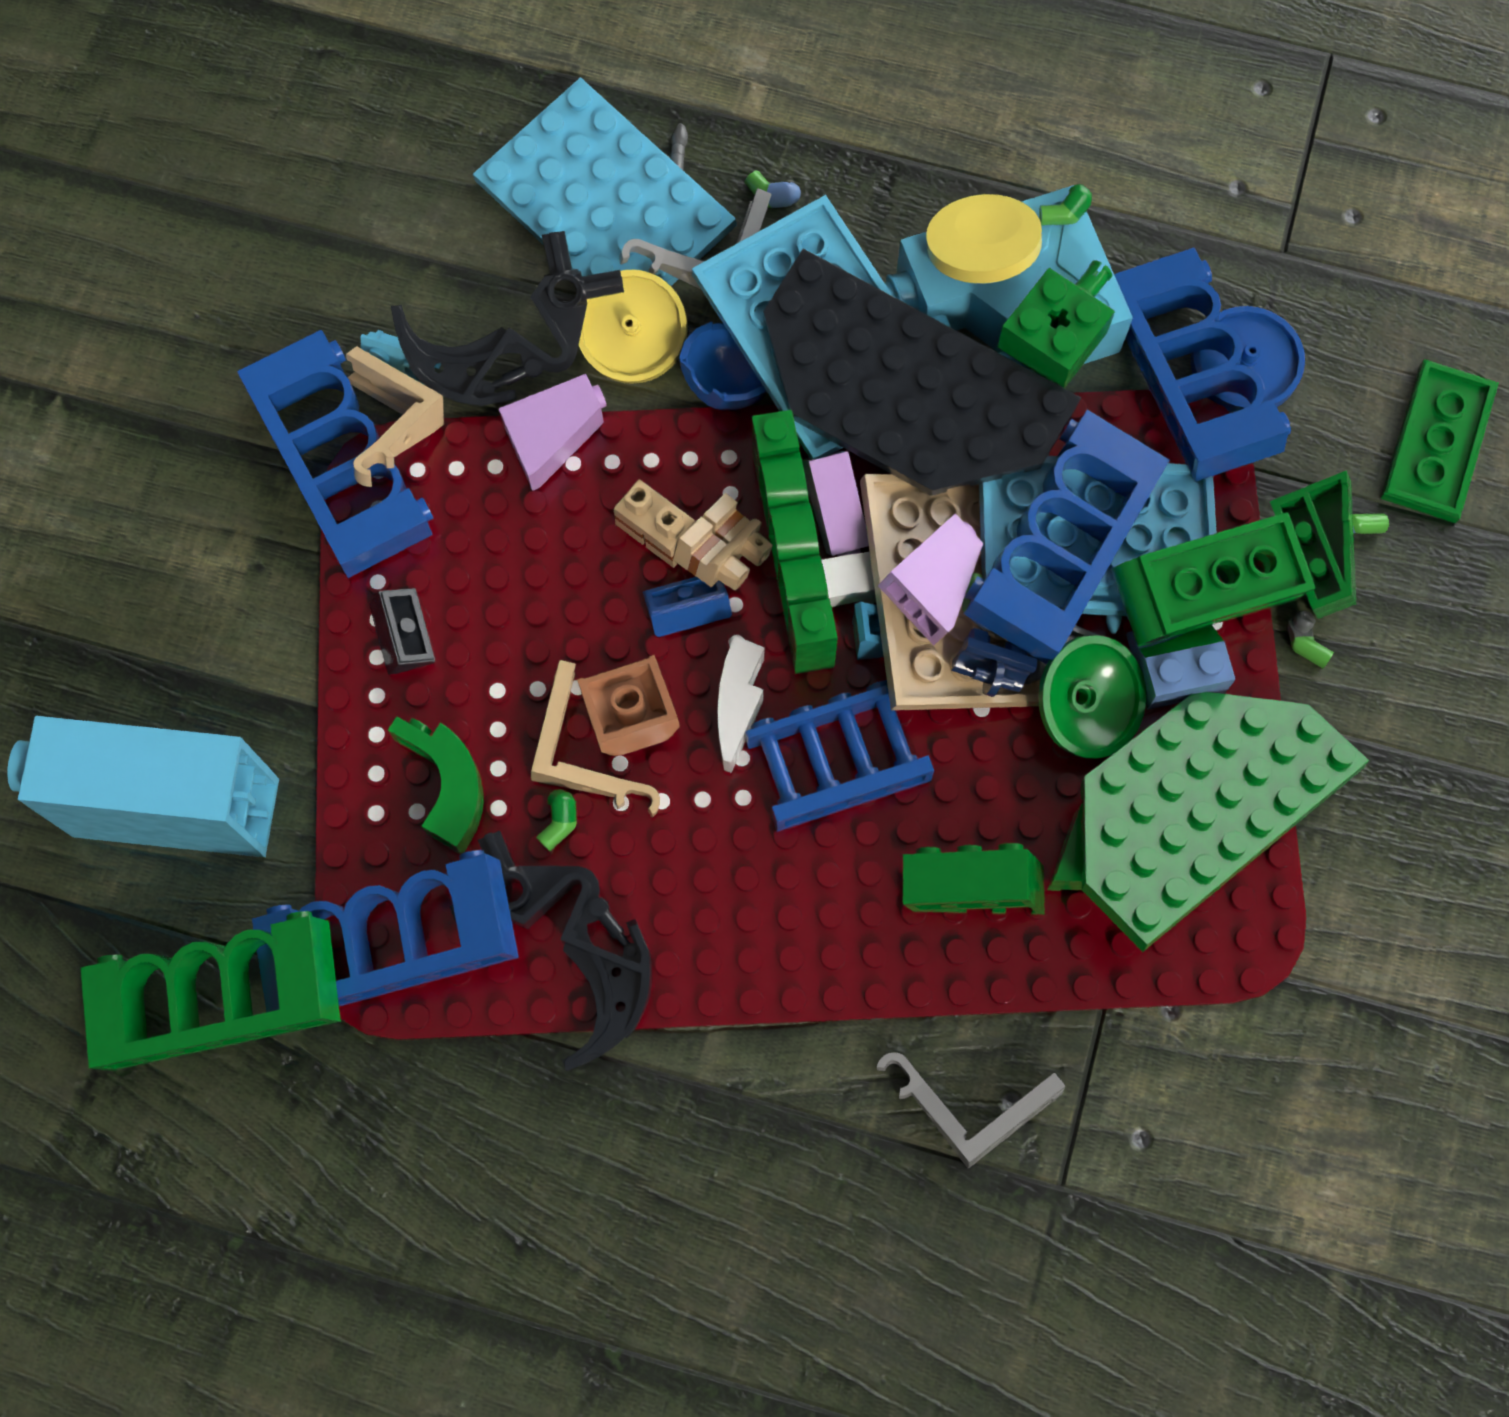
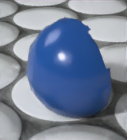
[679,321,767,411]

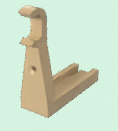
[346,346,444,487]
[531,660,660,817]

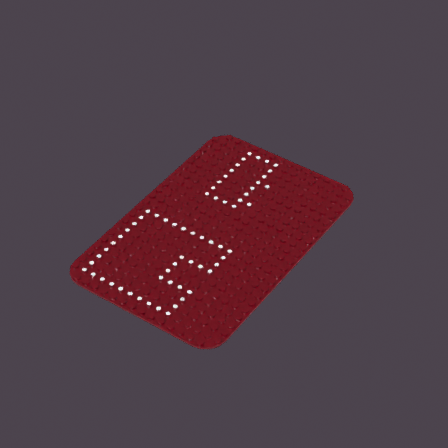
[315,389,1306,1040]

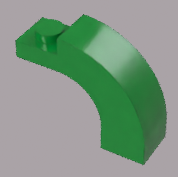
[388,716,484,854]

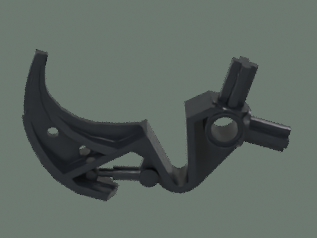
[391,231,624,406]
[450,831,652,1071]

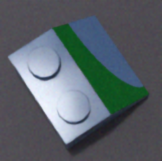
[1126,625,1235,710]

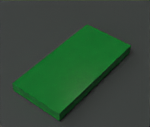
[1380,359,1499,523]

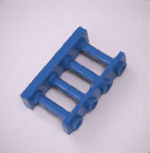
[745,680,934,832]

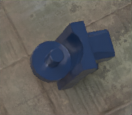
[951,628,1037,697]

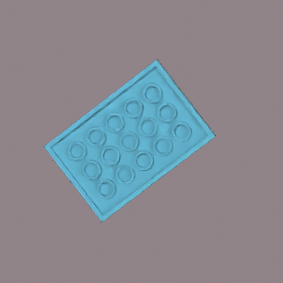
[473,77,737,286]
[692,195,893,459]
[979,456,1220,616]

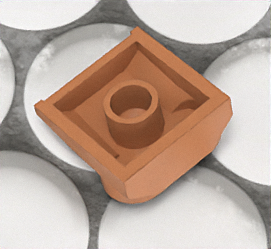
[577,655,680,756]

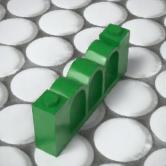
[752,410,838,674]
[80,911,341,1071]

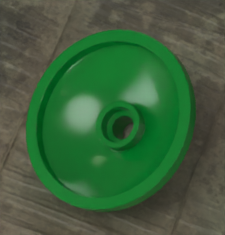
[1038,635,1146,759]

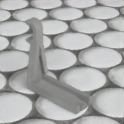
[619,188,772,289]
[877,1052,1065,1169]

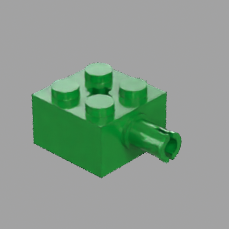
[998,260,1115,388]

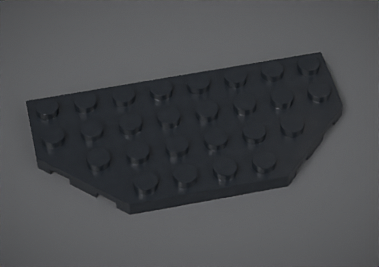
[763,248,1081,496]

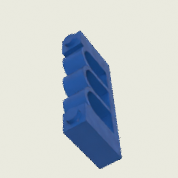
[1114,248,1291,482]
[237,330,434,578]
[963,410,1170,665]
[252,850,519,1012]

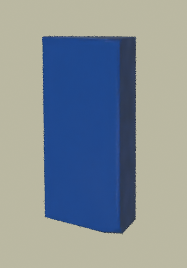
[643,577,732,637]

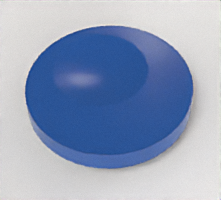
[1191,306,1305,412]

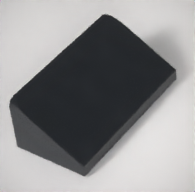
[369,588,435,675]

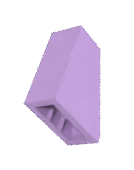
[499,374,607,491]
[802,451,869,557]
[878,514,983,646]

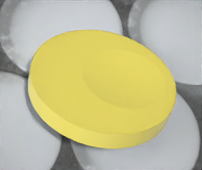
[926,194,1042,283]
[579,270,688,384]

